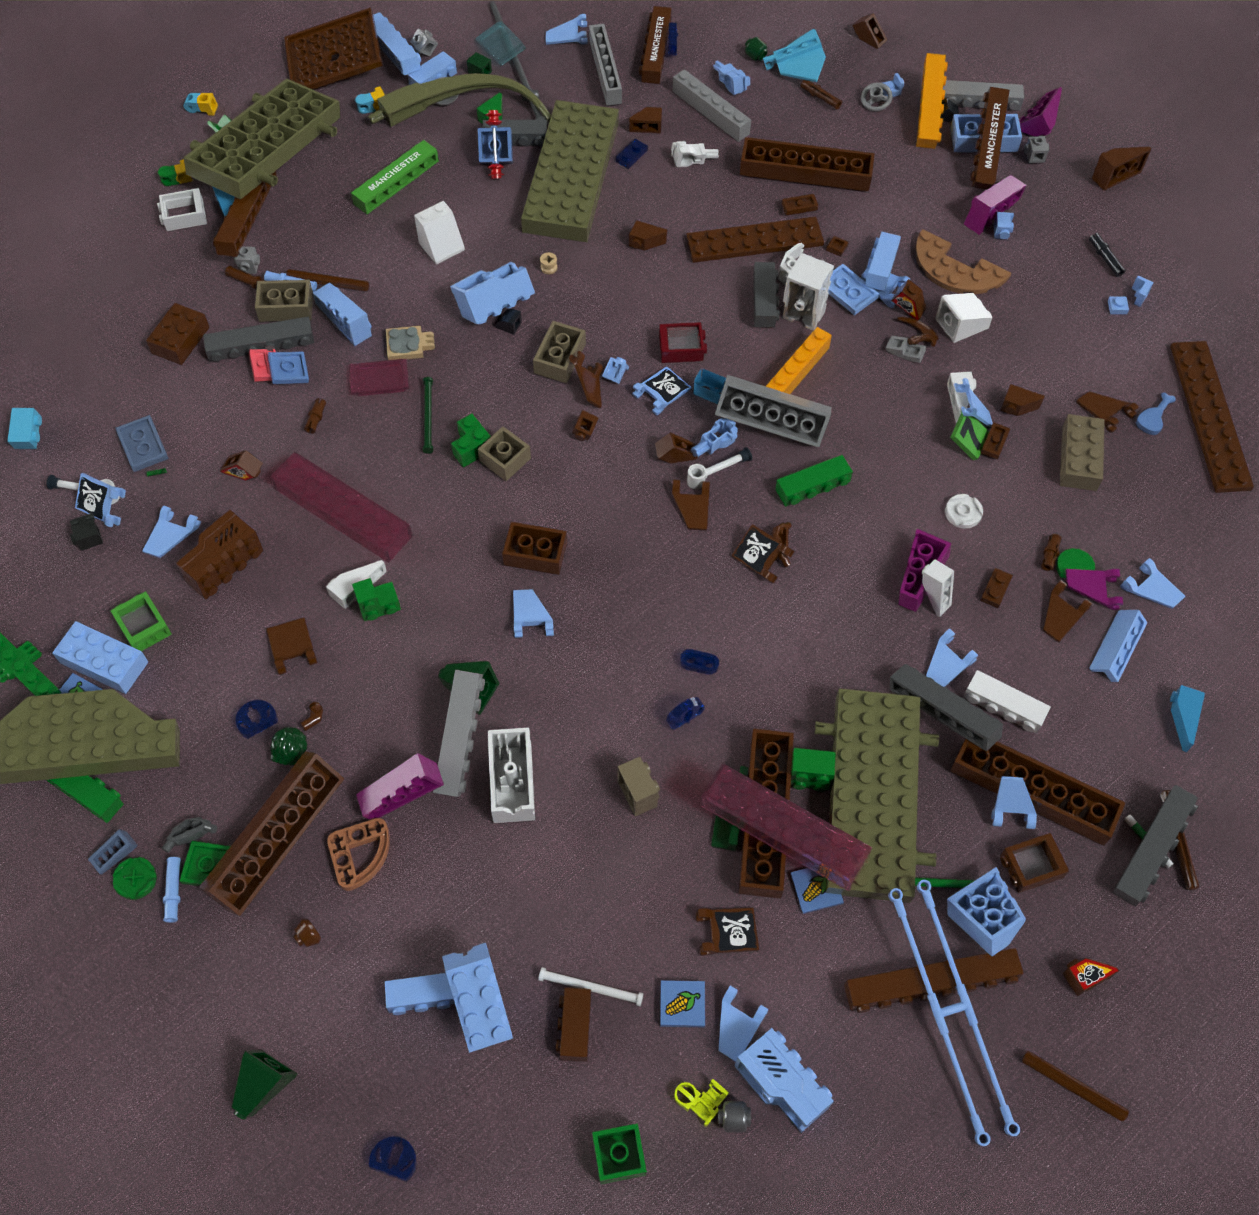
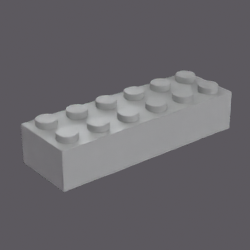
[715,375,832,447]

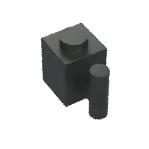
[70,513,104,551]

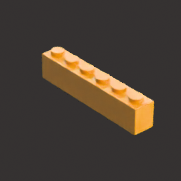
[916,53,948,149]
[765,327,832,394]

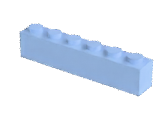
[374,12,421,75]

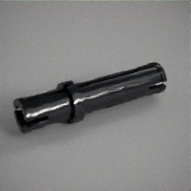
[1089,233,1126,277]

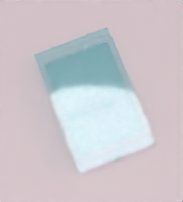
[475,21,526,66]

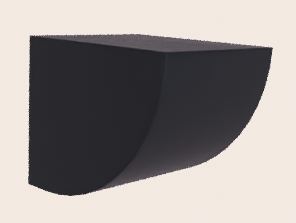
[940,97,959,122]
[496,309,522,335]

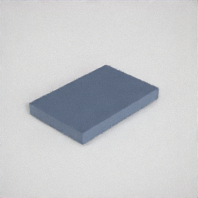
[115,415,169,472]

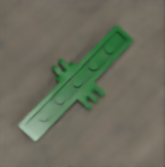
[0,633,61,696]

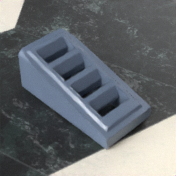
[88,829,138,875]

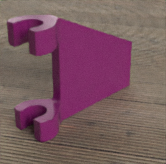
[1066,569,1123,610]

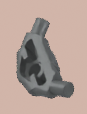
[162,817,217,853]

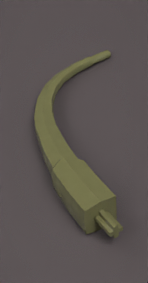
[368,73,552,127]

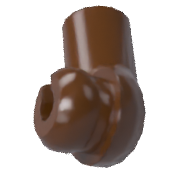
[300,702,323,731]

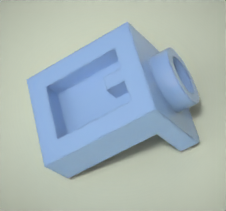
[883,73,904,97]
[1132,276,1154,307]
[602,357,629,384]

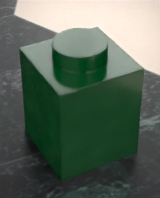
[466,52,492,74]

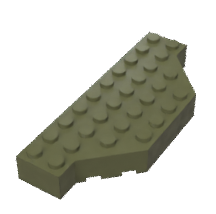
[0,689,180,784]

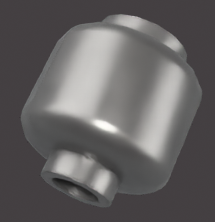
[718,1101,751,1133]

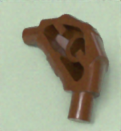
[770,522,792,568]

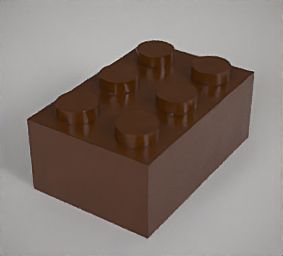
[146,303,210,365]
[502,522,567,575]

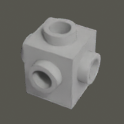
[410,28,438,56]
[1024,136,1049,163]
[234,246,260,274]

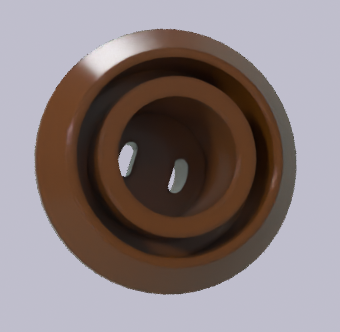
[293,919,321,947]

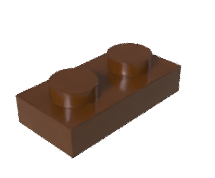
[782,194,819,216]
[981,422,1011,460]
[980,568,1013,608]

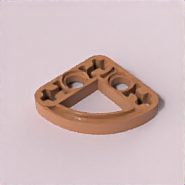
[327,818,390,891]

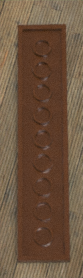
[1170,341,1254,493]

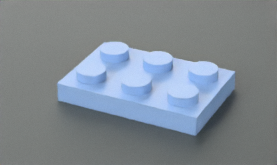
[828,264,880,316]

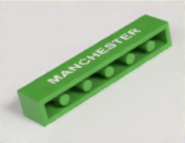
[351,140,439,214]

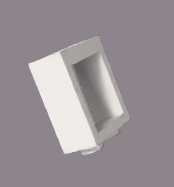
[157,188,207,231]

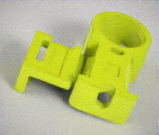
[674,1079,729,1127]

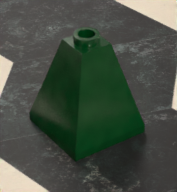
[438,661,500,715]
[232,1050,298,1120]

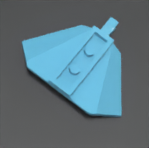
[763,29,826,82]

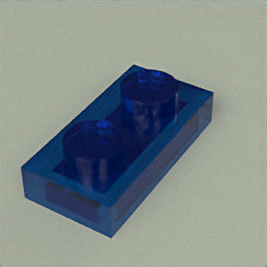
[616,139,648,169]

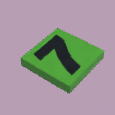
[950,412,989,460]

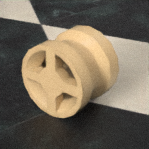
[540,252,557,274]

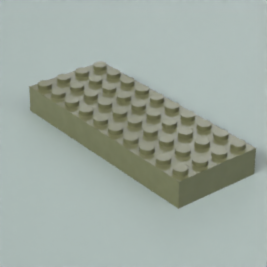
[521,100,619,242]

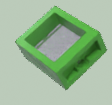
[110,591,172,651]

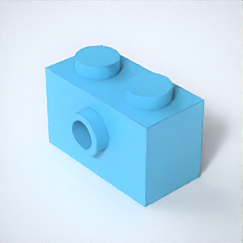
[7,408,42,449]

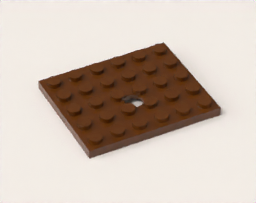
[284,7,383,90]

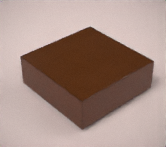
[826,236,849,257]

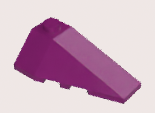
[1019,87,1062,137]

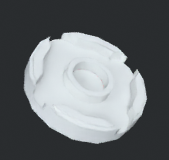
[945,494,983,529]

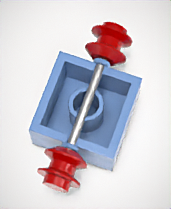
[478,110,513,179]

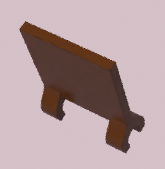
[267,617,318,675]

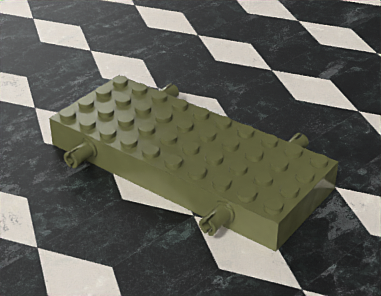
[184,78,340,199]
[807,688,939,903]

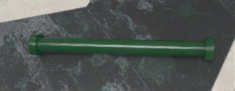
[422,377,434,454]

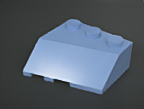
[947,867,1026,956]

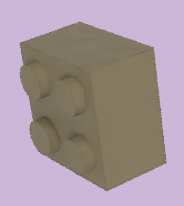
[478,426,531,481]
[617,757,660,817]

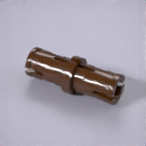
[304,398,327,434]
[1041,534,1062,571]

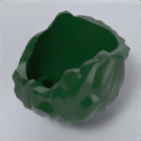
[270,727,308,766]

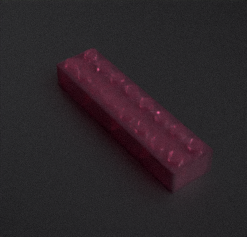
[270,452,413,563]
[701,763,872,891]

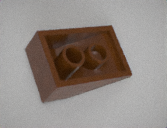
[1092,147,1152,191]

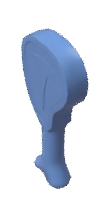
[1136,393,1176,435]

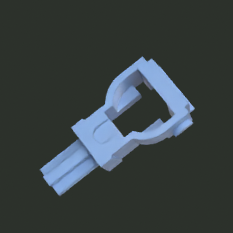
[713,60,750,95]
[691,418,738,457]

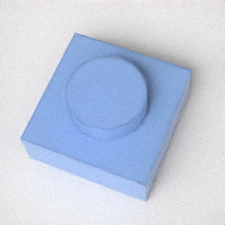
[1107,296,1129,314]

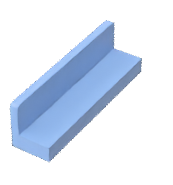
[1089,610,1148,682]

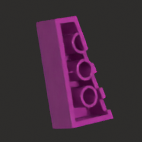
[964,175,1026,235]
[898,529,952,612]
[356,753,444,820]

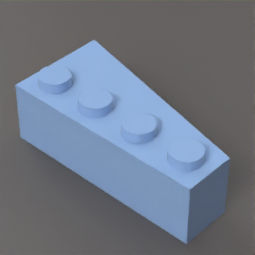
[313,283,372,346]

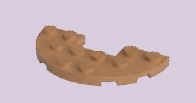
[915,229,1012,294]

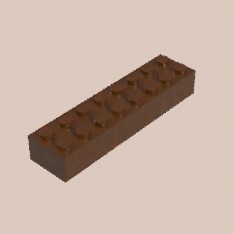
[740,137,875,191]
[739,729,794,899]
[950,738,1126,846]
[199,751,344,916]

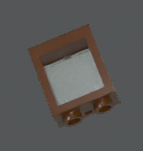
[1000,833,1069,893]

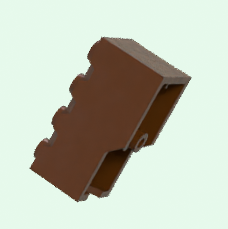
[176,510,264,600]

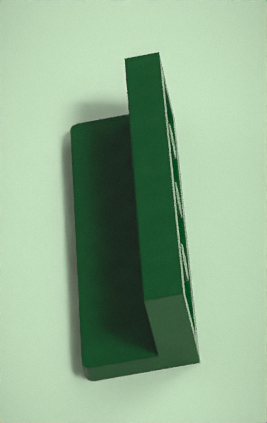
[711,766,749,851]

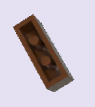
[556,988,591,1062]

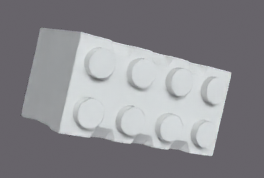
[783,253,834,331]
[488,728,535,823]

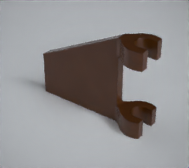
[569,351,603,408]
[1076,391,1139,433]
[672,479,710,531]
[1043,580,1092,642]

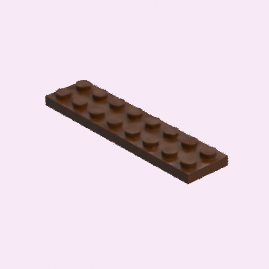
[686,217,824,263]

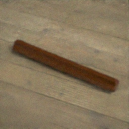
[286,269,370,291]
[1160,790,1199,890]
[1022,1051,1129,1121]

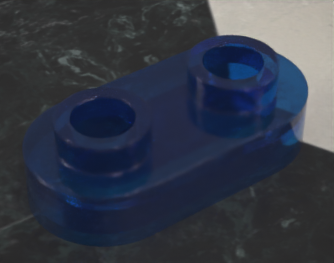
[680,649,719,675]

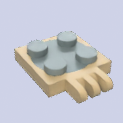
[386,326,435,361]

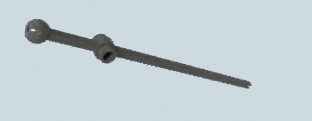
[490,1,548,123]

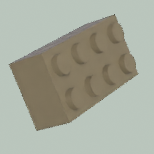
[1060,414,1105,491]

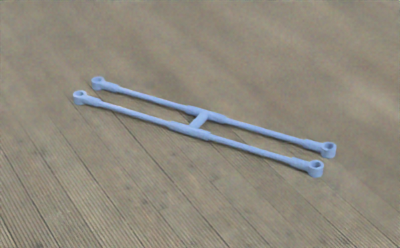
[888,880,1020,1146]

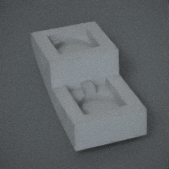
[886,336,926,363]

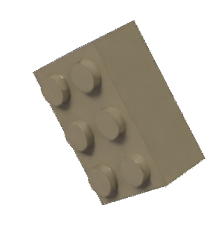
[255,279,313,322]
[533,321,586,383]

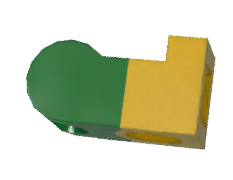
[158,159,193,186]

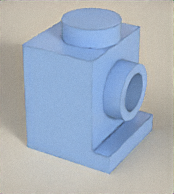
[993,212,1014,239]

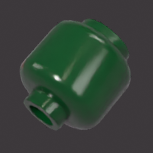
[745,37,768,61]

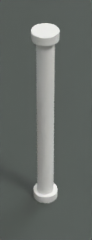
[539,967,644,1007]

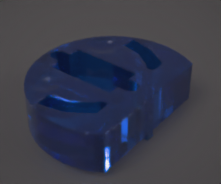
[668,23,678,56]
[666,697,705,730]
[235,700,278,739]
[369,1136,417,1182]

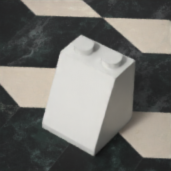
[414,201,465,265]
[935,293,992,343]

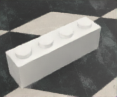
[963,670,1051,734]

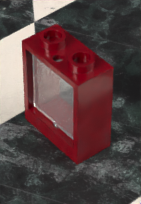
[659,322,707,363]

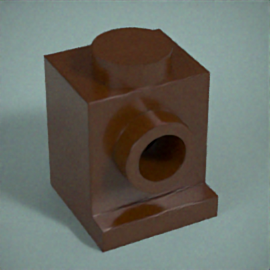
[572,410,599,441]

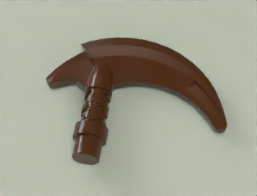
[897,317,939,347]

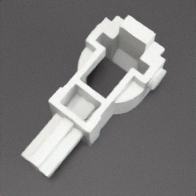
[671,141,719,167]

